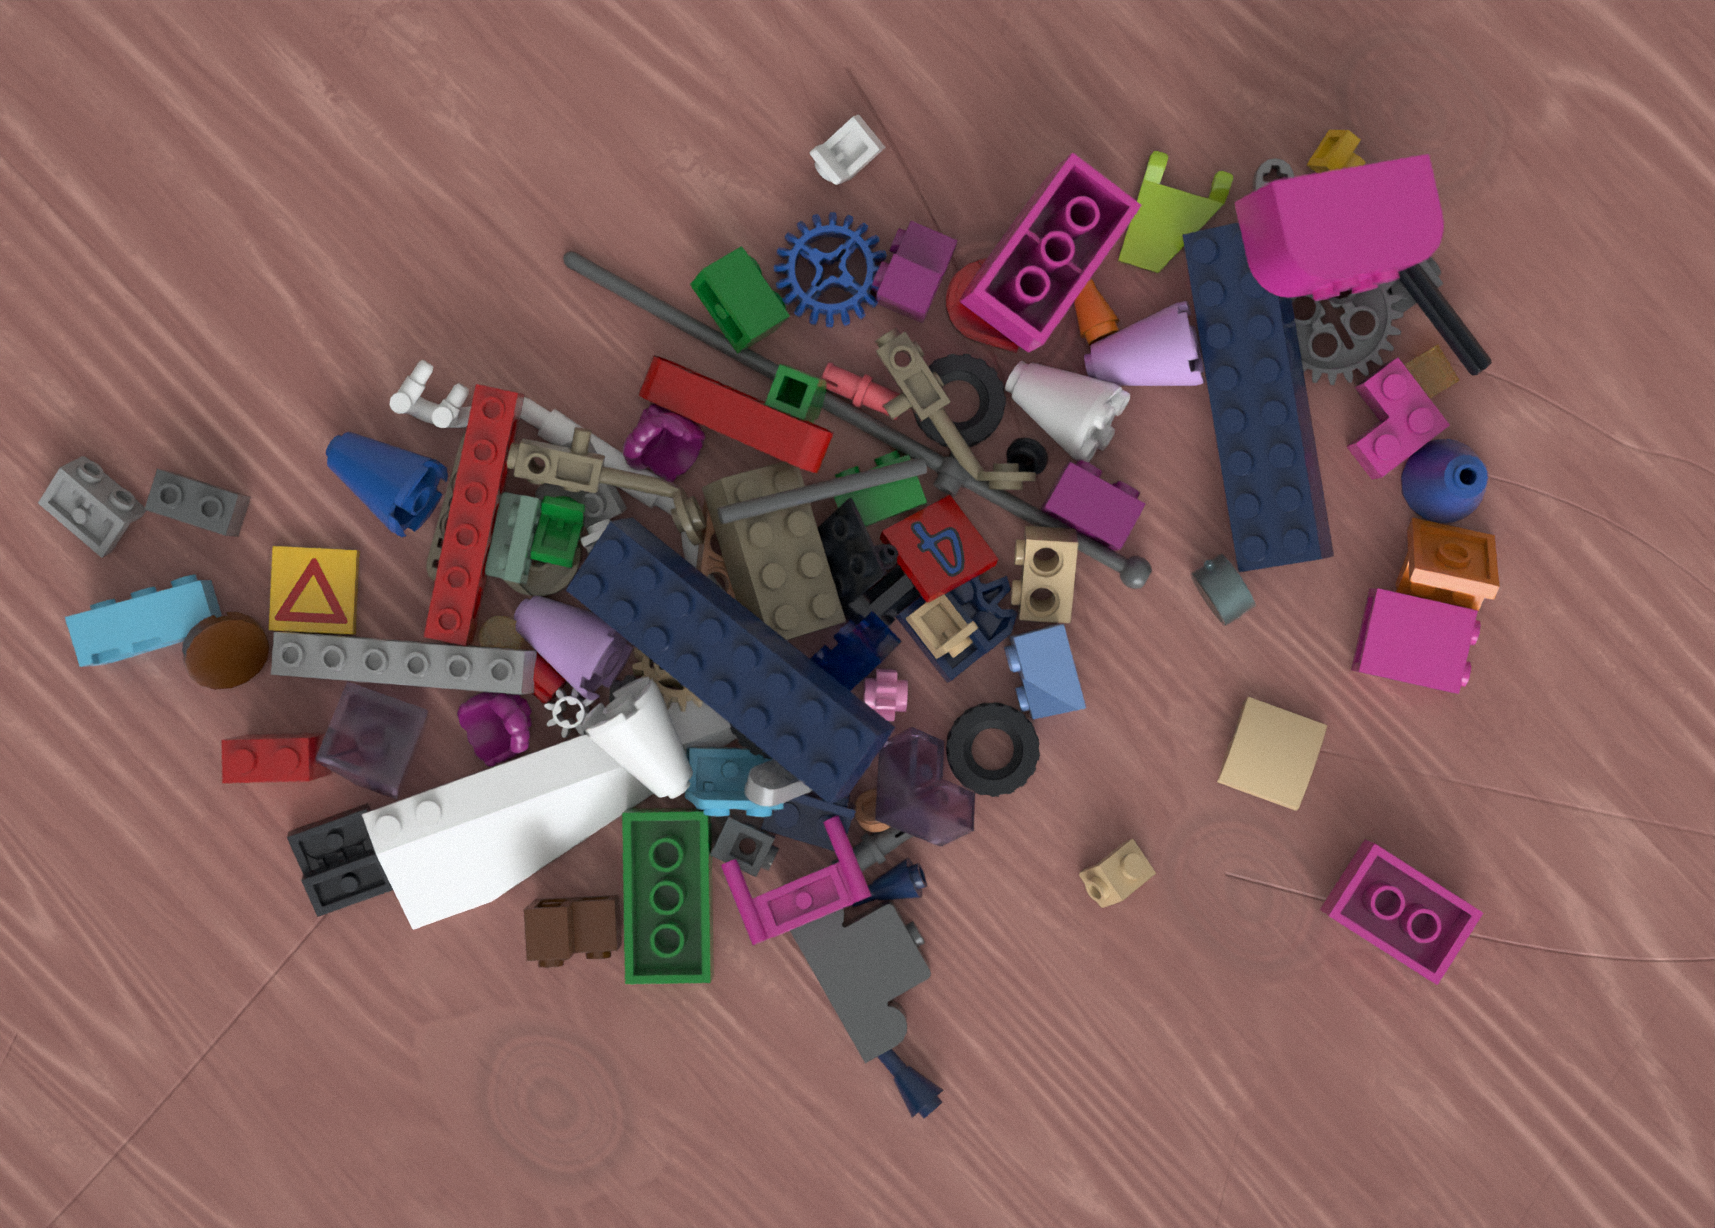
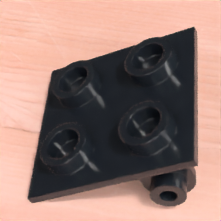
[817,498,898,610]

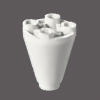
[1005,361,1131,463]

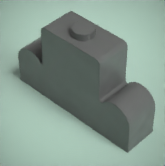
[790,900,931,1063]

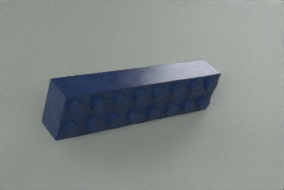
[1182,222,1334,573]
[566,517,896,804]

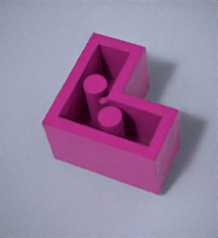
[1346,357,1450,480]

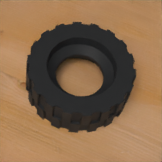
[913,354,1006,447]
[946,702,1040,797]

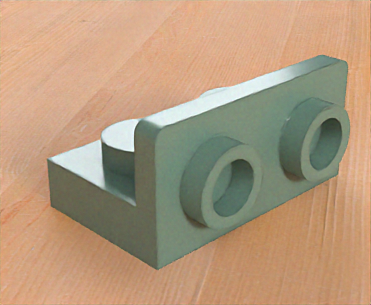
[485,492,542,584]

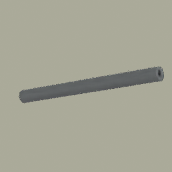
[717,457,927,524]

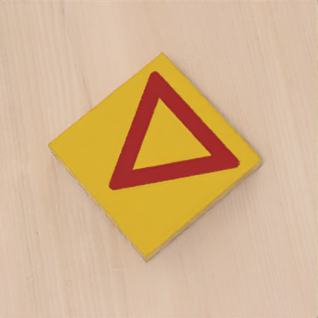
[269,546,360,634]

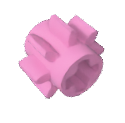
[863,669,908,721]

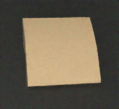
[1217,697,1327,811]

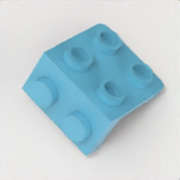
[685,747,784,817]

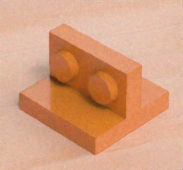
[1396,517,1500,611]

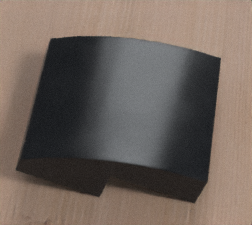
[287,803,393,917]

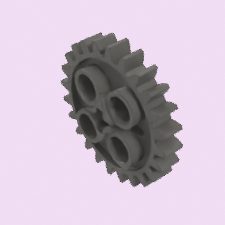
[1291,280,1403,385]

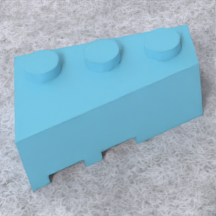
[65,575,222,667]

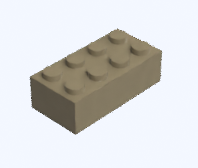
[702,461,846,640]

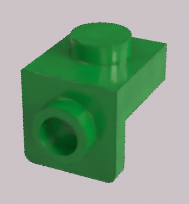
[530,496,585,568]

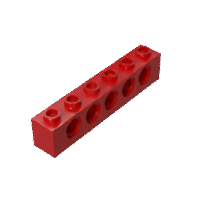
[424,384,525,646]

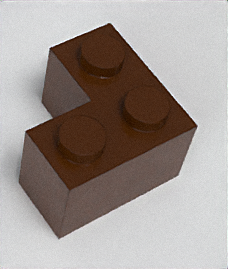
[524,895,622,968]

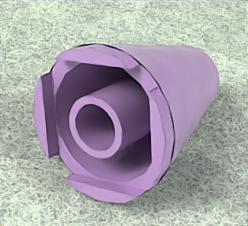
[1084,301,1205,386]
[514,595,633,700]

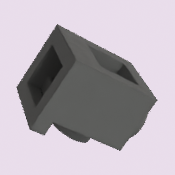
[710,813,779,877]

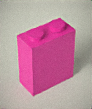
[1351,588,1481,694]

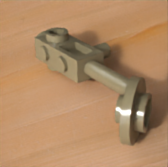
[875,328,1036,490]
[507,427,706,546]

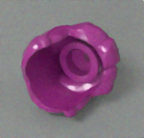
[622,403,706,483]
[457,692,532,767]

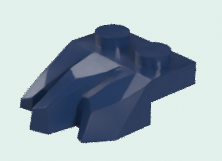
[895,575,1018,683]

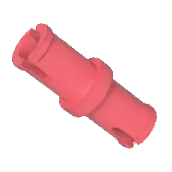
[822,362,900,420]

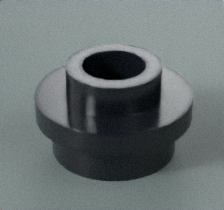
[1006,437,1048,475]

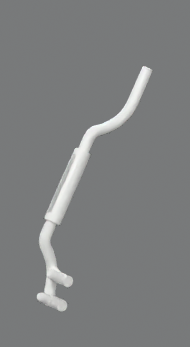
[390,360,789,641]

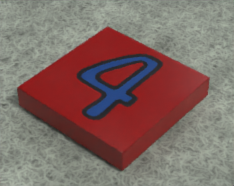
[879,495,999,603]

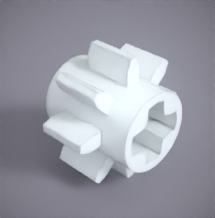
[544,688,595,738]

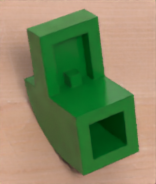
[765,364,827,423]

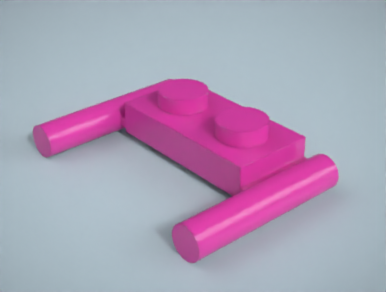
[721,816,872,945]

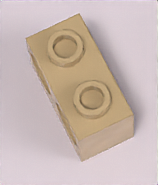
[1011,526,1078,623]

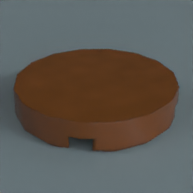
[182,612,269,690]

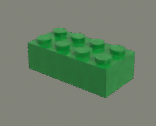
[622,808,714,984]

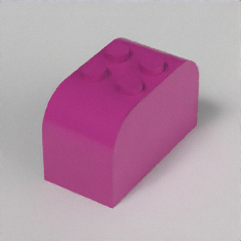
[959,152,1142,353]
[1234,154,1444,301]

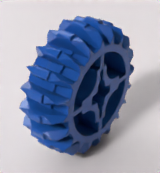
[774,212,887,328]

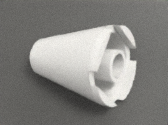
[581,677,693,799]

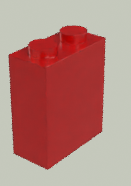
[221,732,332,784]

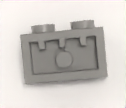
[38,456,146,558]

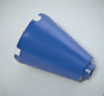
[326,432,448,537]
[1401,439,1488,523]

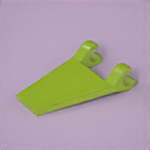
[1118,151,1233,273]

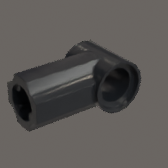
[843,565,921,644]

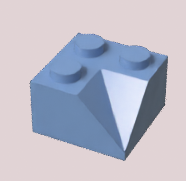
[1004,623,1086,719]

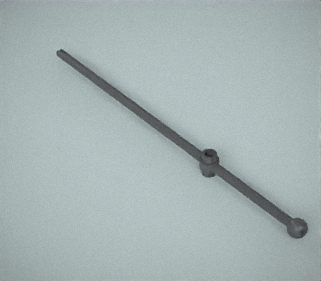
[563,251,1152,589]

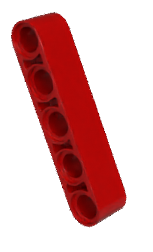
[638,355,834,473]

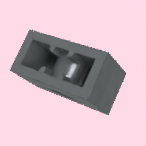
[144,469,251,537]

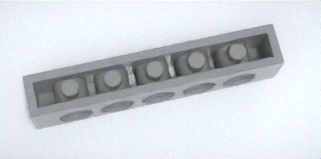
[271,632,537,694]

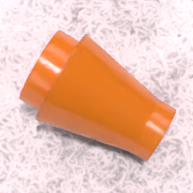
[1074,279,1120,346]

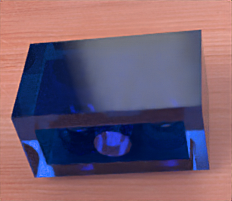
[810,611,902,691]

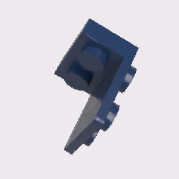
[761,791,856,851]

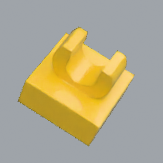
[1307,129,1366,173]

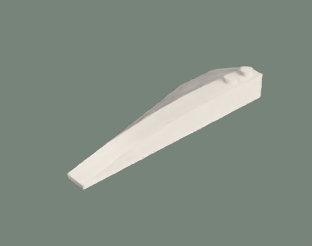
[362,701,737,929]

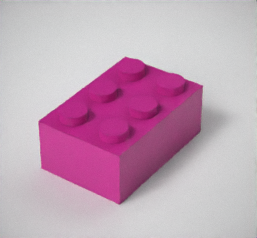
[1320,839,1483,985]

